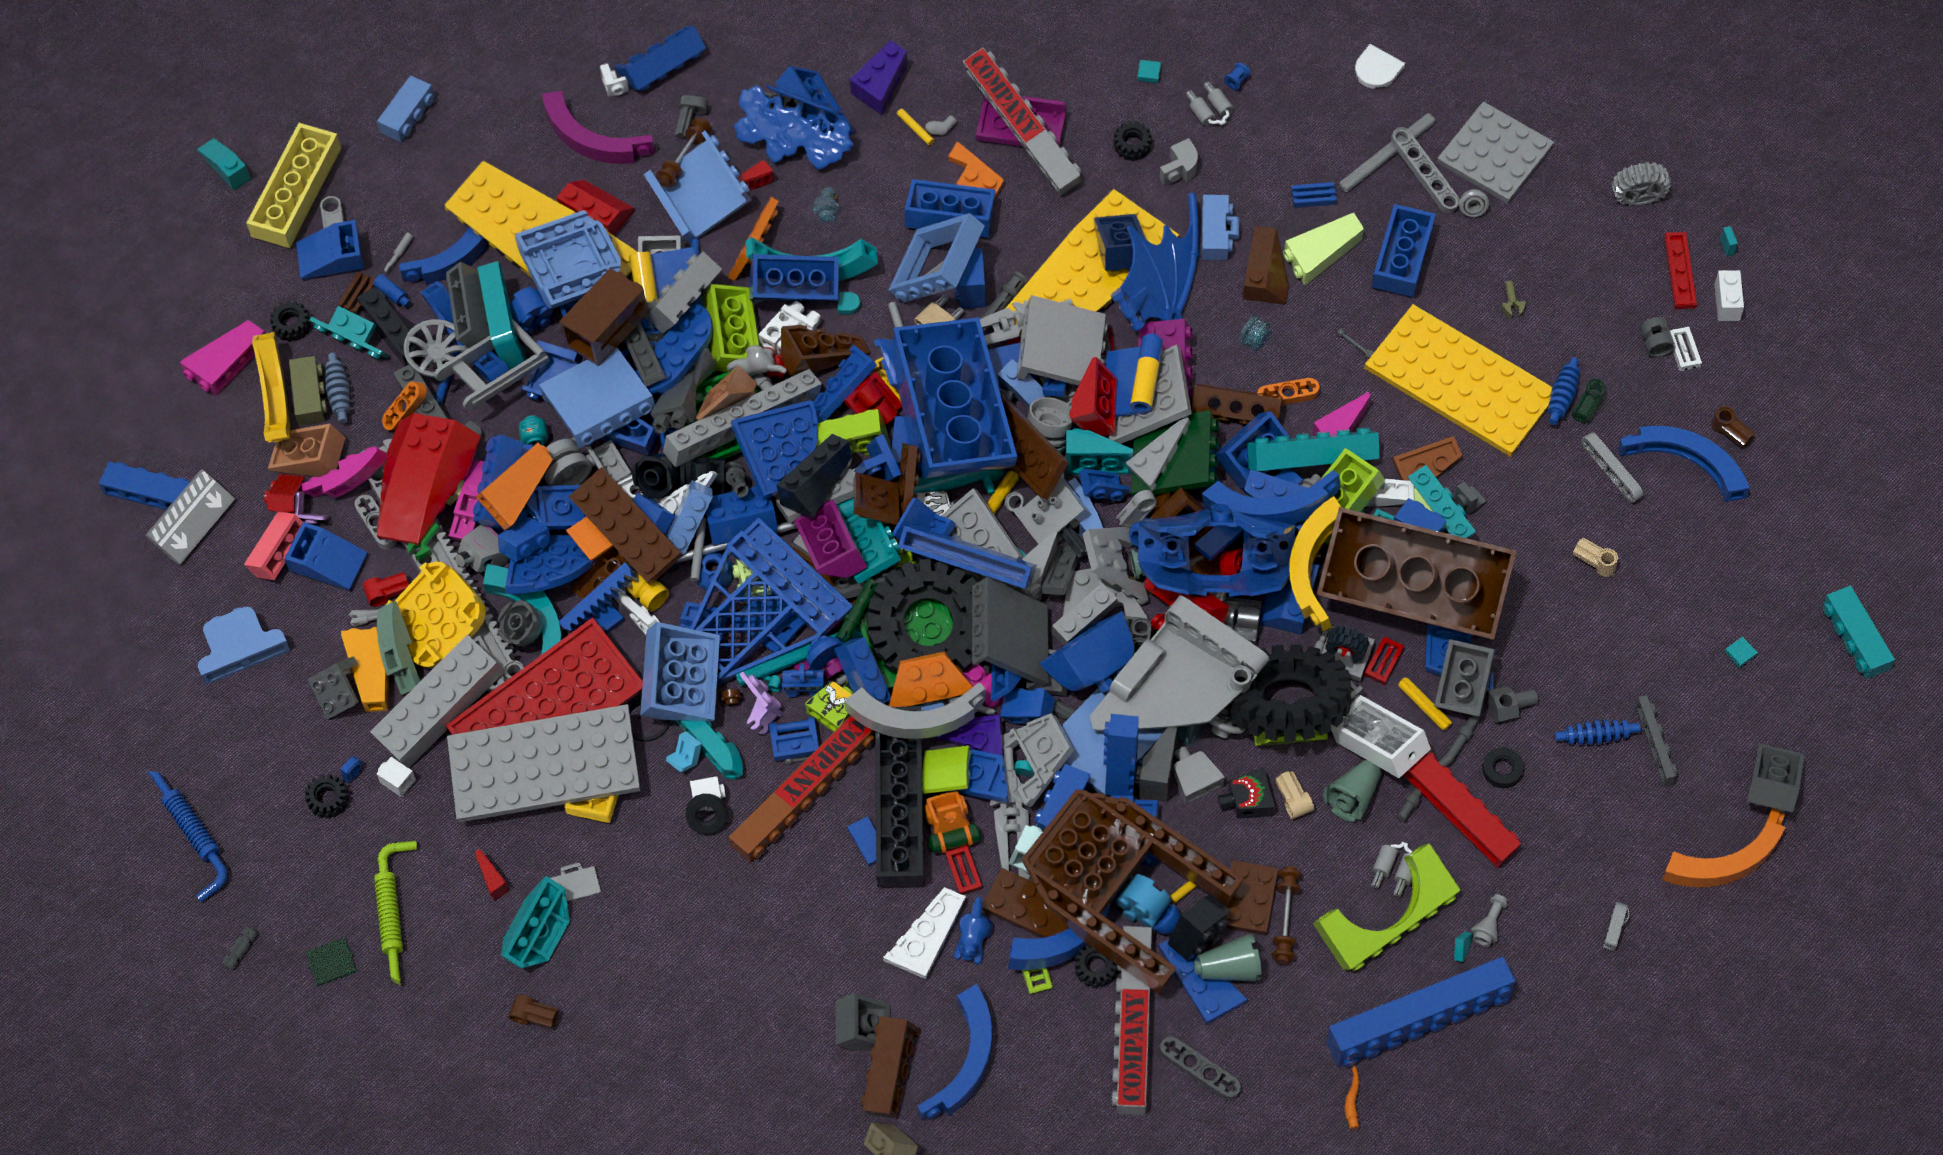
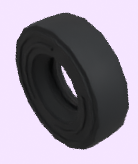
[1482,747,1524,788]
[686,793,727,834]

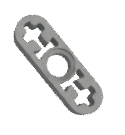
[355,495,397,550]

